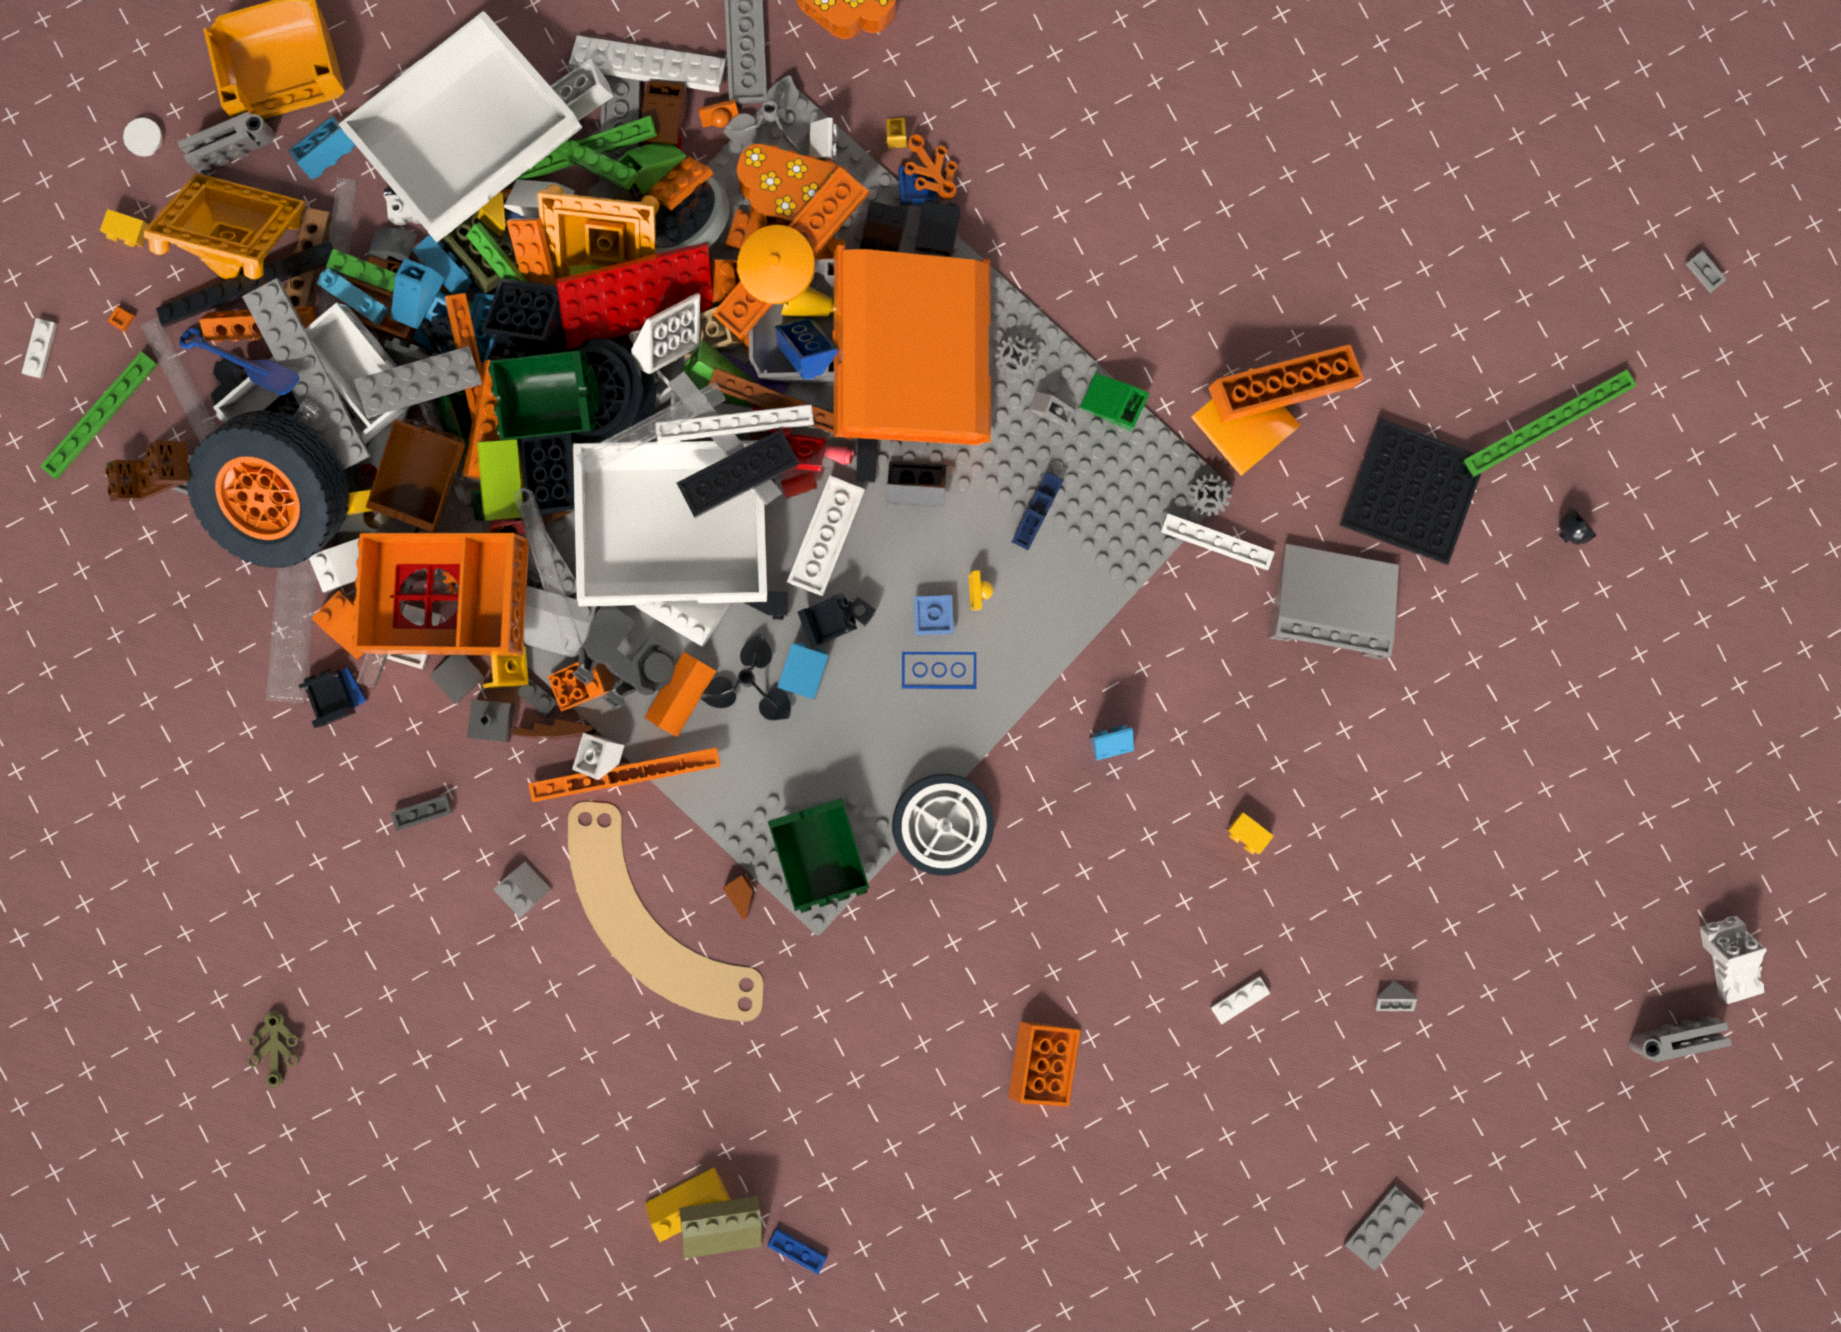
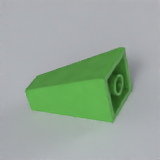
[681,340,756,407]

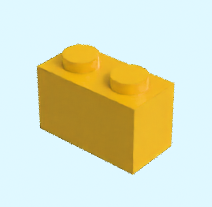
[100,209,149,248]
[1227,812,1274,855]

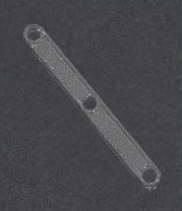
[515,488,582,654]

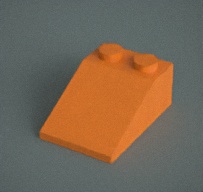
[312,591,365,660]

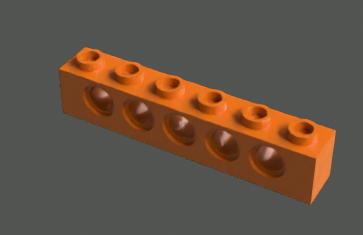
[199,306,318,343]

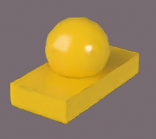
[968,570,994,611]

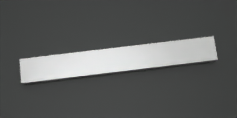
[656,404,814,443]

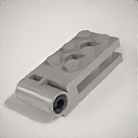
[178,112,275,174]
[1629,1016,1732,1062]

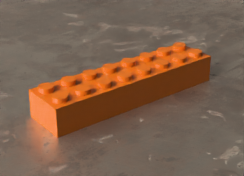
[1209,344,1364,423]

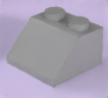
[493,862,552,918]

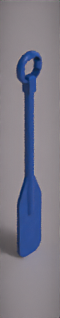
[179,327,300,395]

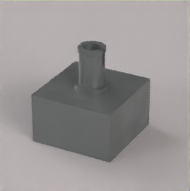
[467,699,514,742]

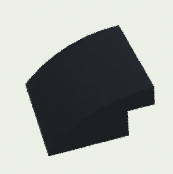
[481,278,565,361]

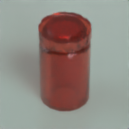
[781,471,818,499]

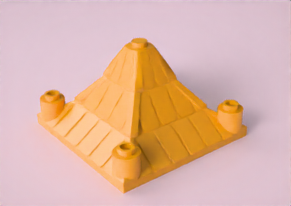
[144,173,306,280]
[538,184,660,279]

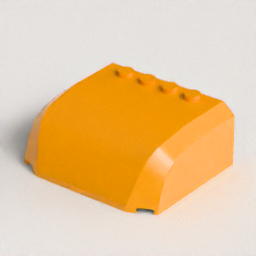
[203,0,345,119]

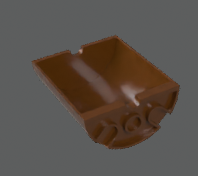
[366,417,466,533]

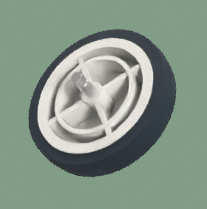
[892,774,994,876]

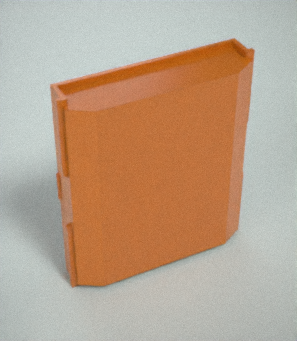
[833,245,991,445]

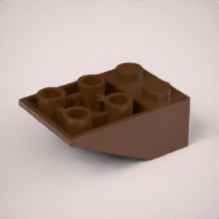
[642,80,689,144]

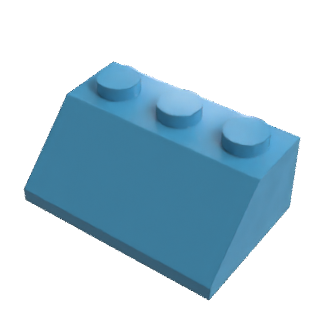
[288,115,355,180]
[412,235,472,295]

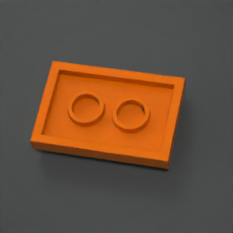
[647,156,713,210]

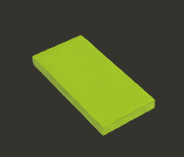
[477,439,524,521]

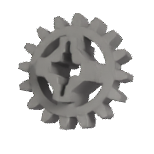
[995,336,1037,379]
[1189,474,1232,517]

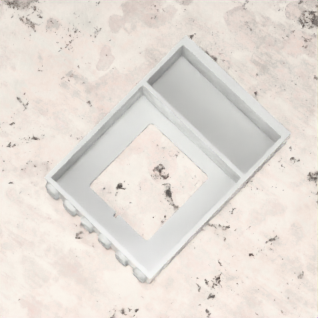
[213,303,412,444]

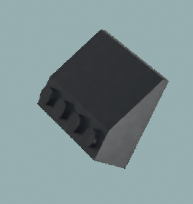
[520,432,575,516]

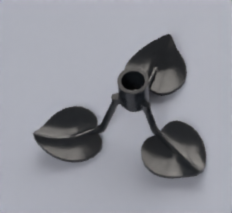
[700,634,791,721]

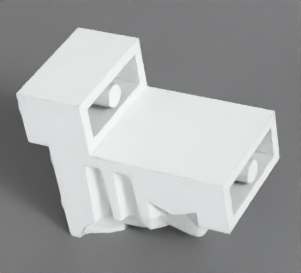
[1700,916,1767,1004]

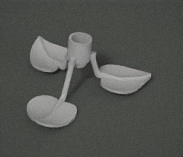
[723,75,810,156]

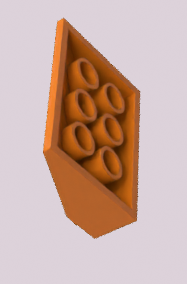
[1008,1021,1081,1107]

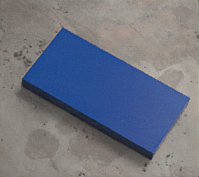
[901,652,977,689]

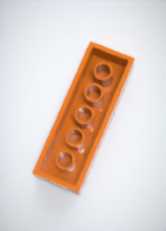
[462,360,513,480]

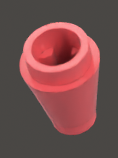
[824,445,854,465]

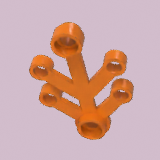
[904,134,957,200]

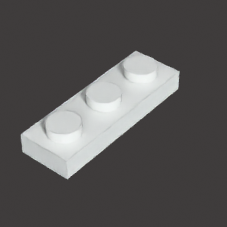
[22,318,57,379]
[1210,976,1270,1024]

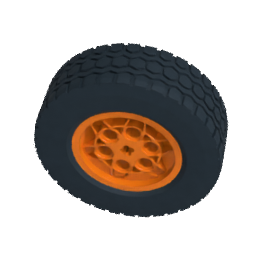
[186,410,349,568]

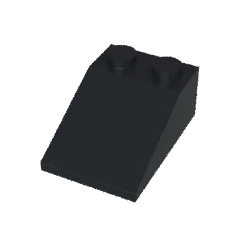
[860,201,908,252]

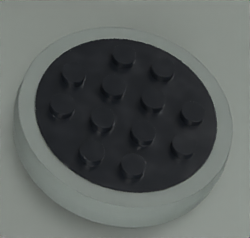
[655,177,730,254]

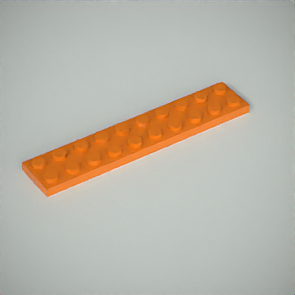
[712,167,870,340]

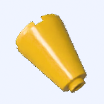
[781,286,834,317]

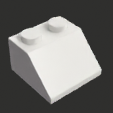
[572,733,624,780]

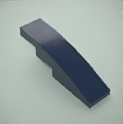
[1011,471,1064,550]

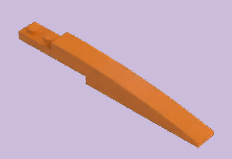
[528,747,721,802]

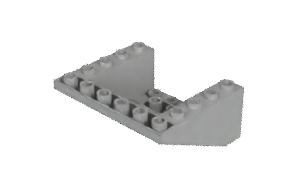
[1268,544,1399,659]

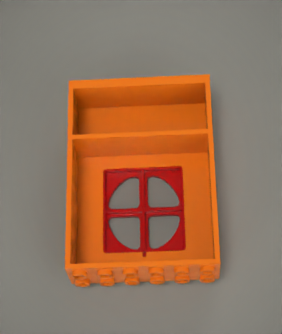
[352,533,529,656]

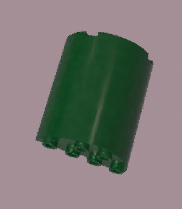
[488,351,599,440]
[768,798,870,913]

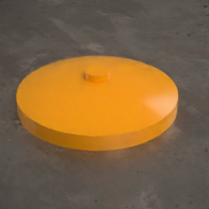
[737,225,815,304]

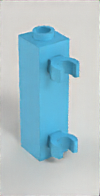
[317,268,389,326]

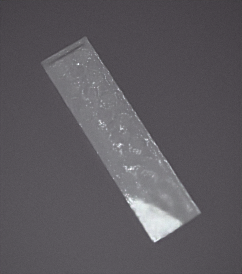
[266,551,320,703]

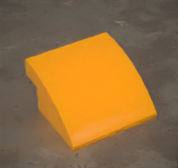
[1191,368,1301,476]

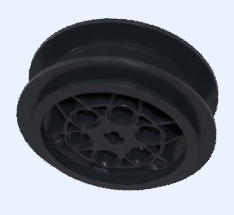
[566,339,656,444]

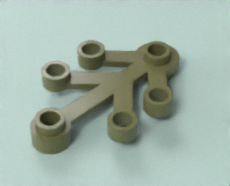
[247,1011,300,1088]

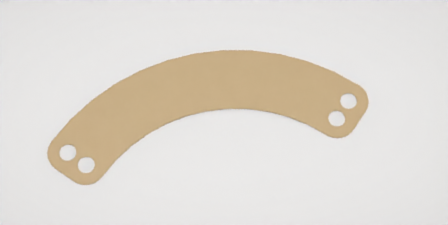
[568,802,764,1022]

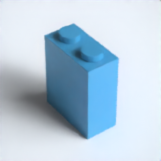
[777,641,829,700]

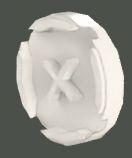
[123,118,163,157]

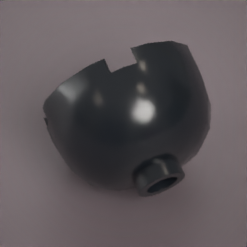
[1558,507,1597,545]

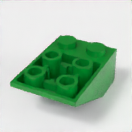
[1079,373,1150,432]

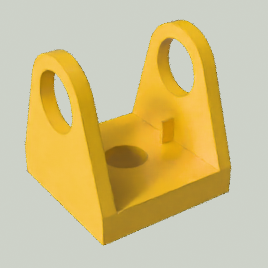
[483,646,528,688]

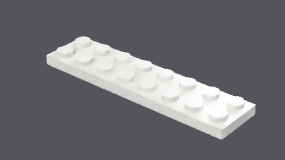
[569,36,726,92]

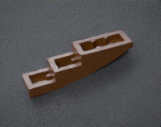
[513,719,596,739]

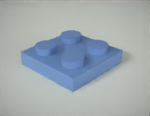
[914,595,954,635]

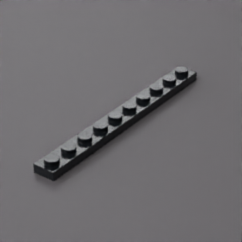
[156,241,333,327]

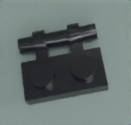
[420,313,456,354]

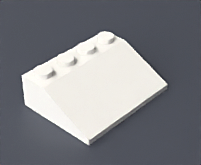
[631,293,700,374]
[635,600,730,647]

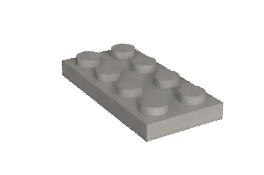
[1344,1184,1425,1271]

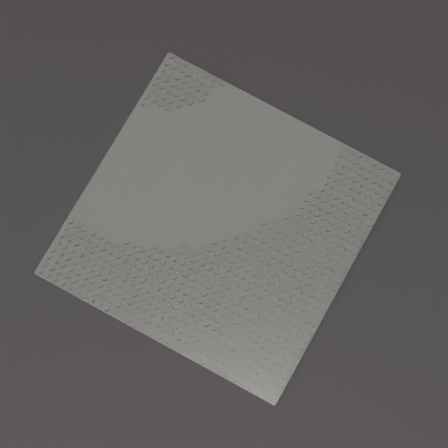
[373,89,1231,935]

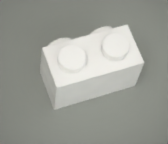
[386,195,421,225]

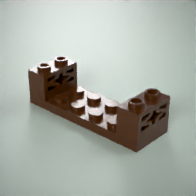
[105,441,190,501]

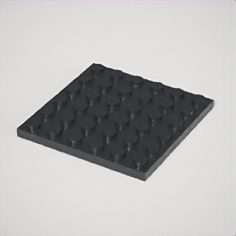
[1339,418,1481,565]

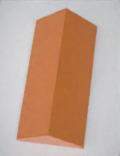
[644,652,717,737]

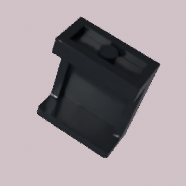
[915,200,961,257]
[797,593,857,647]
[298,669,356,728]

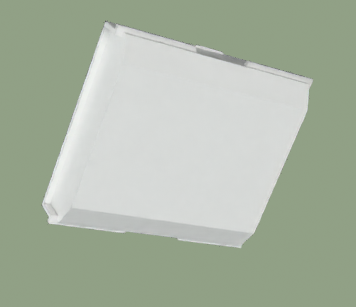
[339,11,582,243]
[573,440,767,607]

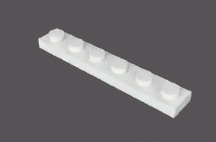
[1160,514,1275,570]

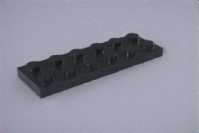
[676,429,800,518]

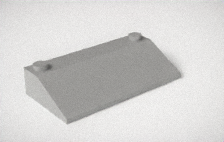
[524,586,601,659]

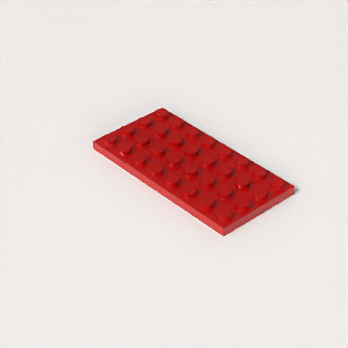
[556,242,713,349]

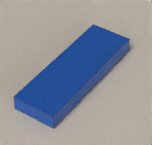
[767,1228,828,1275]

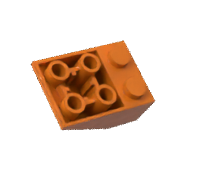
[710,260,741,304]
[547,662,616,712]

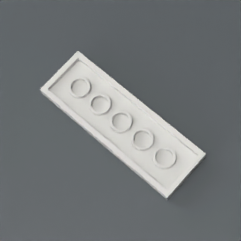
[787,475,865,597]

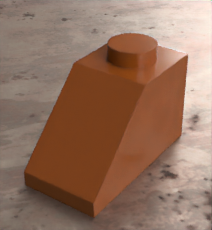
[723,874,754,920]

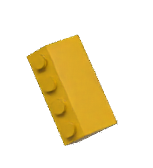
[645,1167,731,1242]

